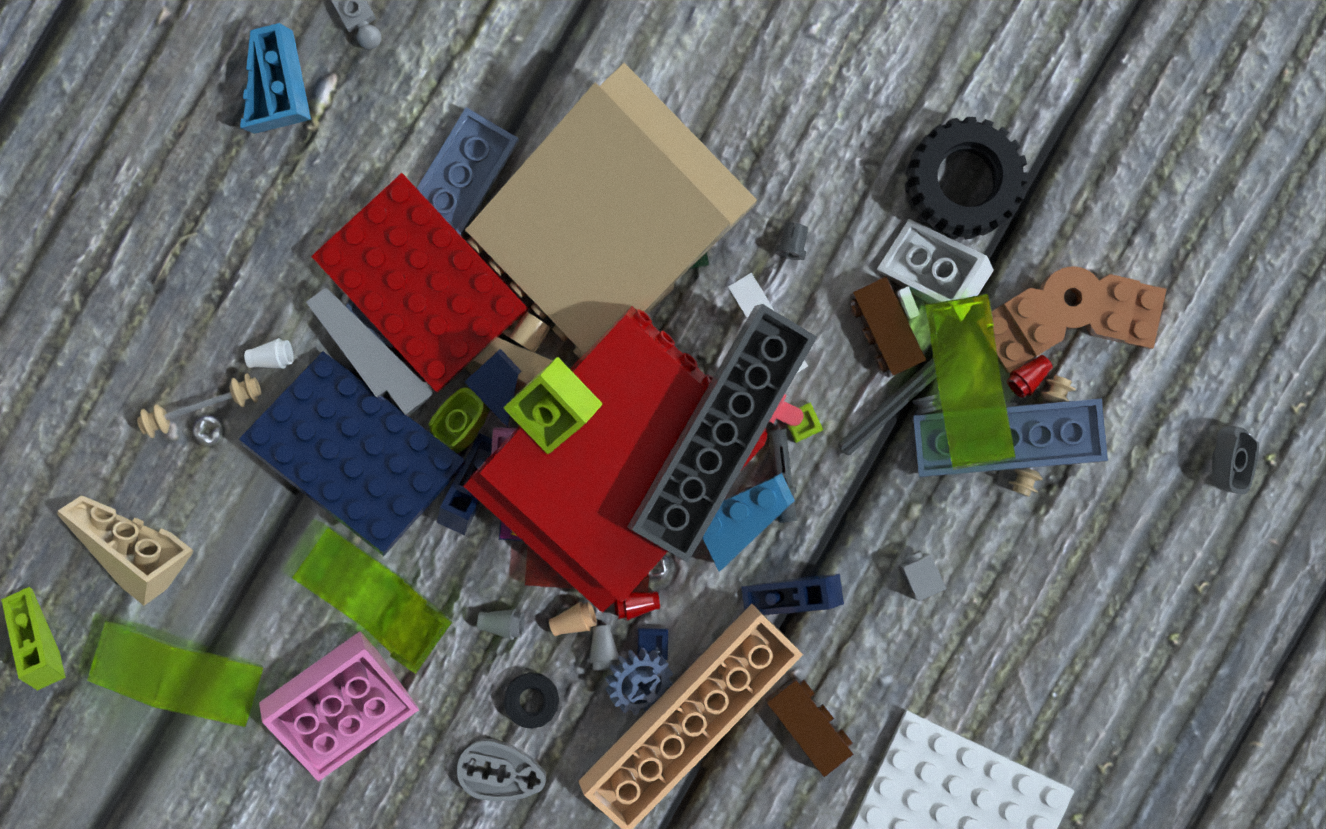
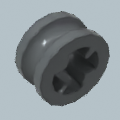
[912,394,942,415]

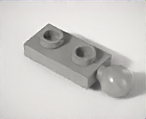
[331,0,381,50]

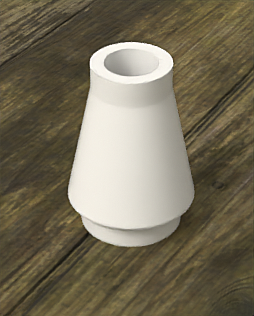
[244,338,294,369]

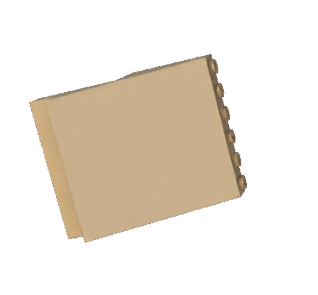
[465,63,757,358]

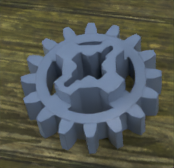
[605,648,673,715]

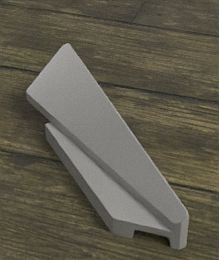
[306,288,432,416]

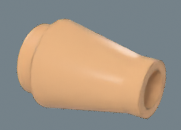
[549,602,597,636]

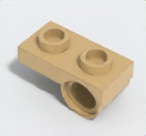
[503,311,551,353]

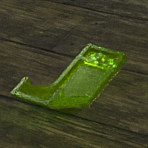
[925,294,1016,470]
[292,526,453,674]
[87,620,263,727]

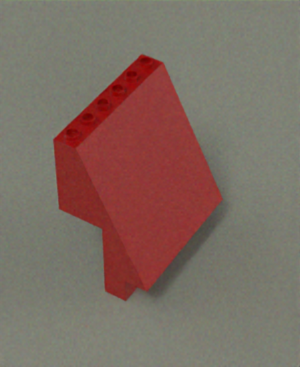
[463,306,768,613]

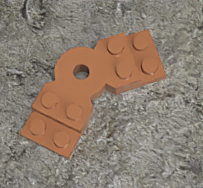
[974,266,1167,373]

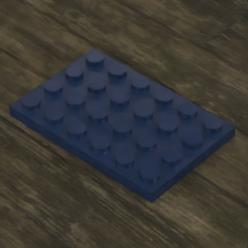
[239,351,465,556]

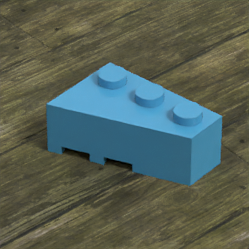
[240,23,311,134]
[703,473,795,572]

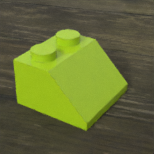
[503,357,602,454]

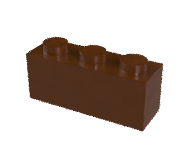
[848,277,926,377]
[765,677,854,777]

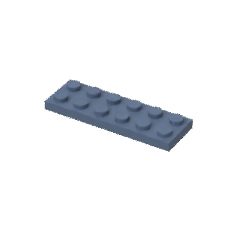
[913,399,1108,477]

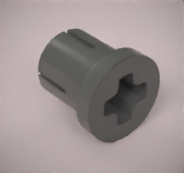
[775,222,808,260]

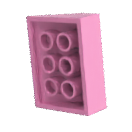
[259,631,419,782]

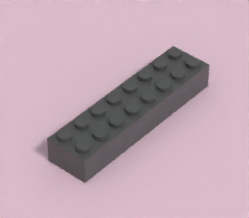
[627,304,817,562]

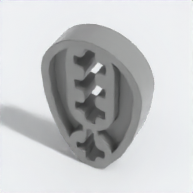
[457,739,546,801]

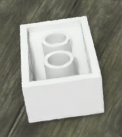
[877,219,994,321]

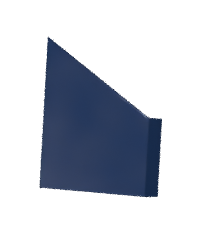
[465,349,522,428]

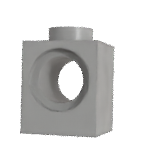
[899,551,946,602]

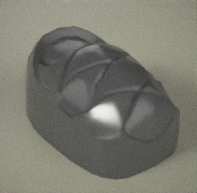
[1212,426,1259,494]

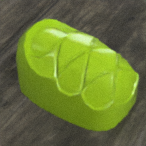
[428,388,490,454]

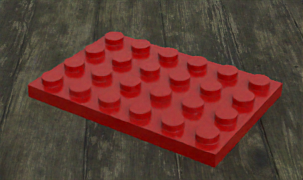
[311,173,528,392]

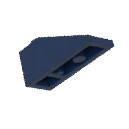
[437,433,492,535]
[741,574,844,615]

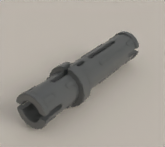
[767,429,798,523]

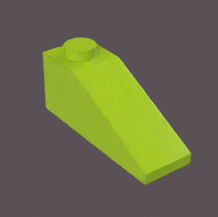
[1,587,66,691]

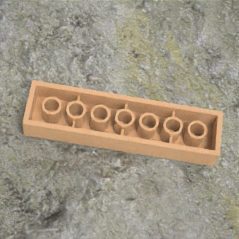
[578,604,803,829]

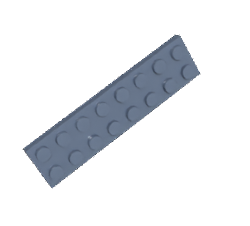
[346,107,519,349]

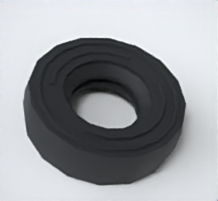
[504,672,559,729]

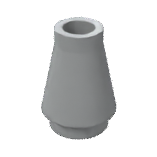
[477,609,525,640]
[589,625,619,671]

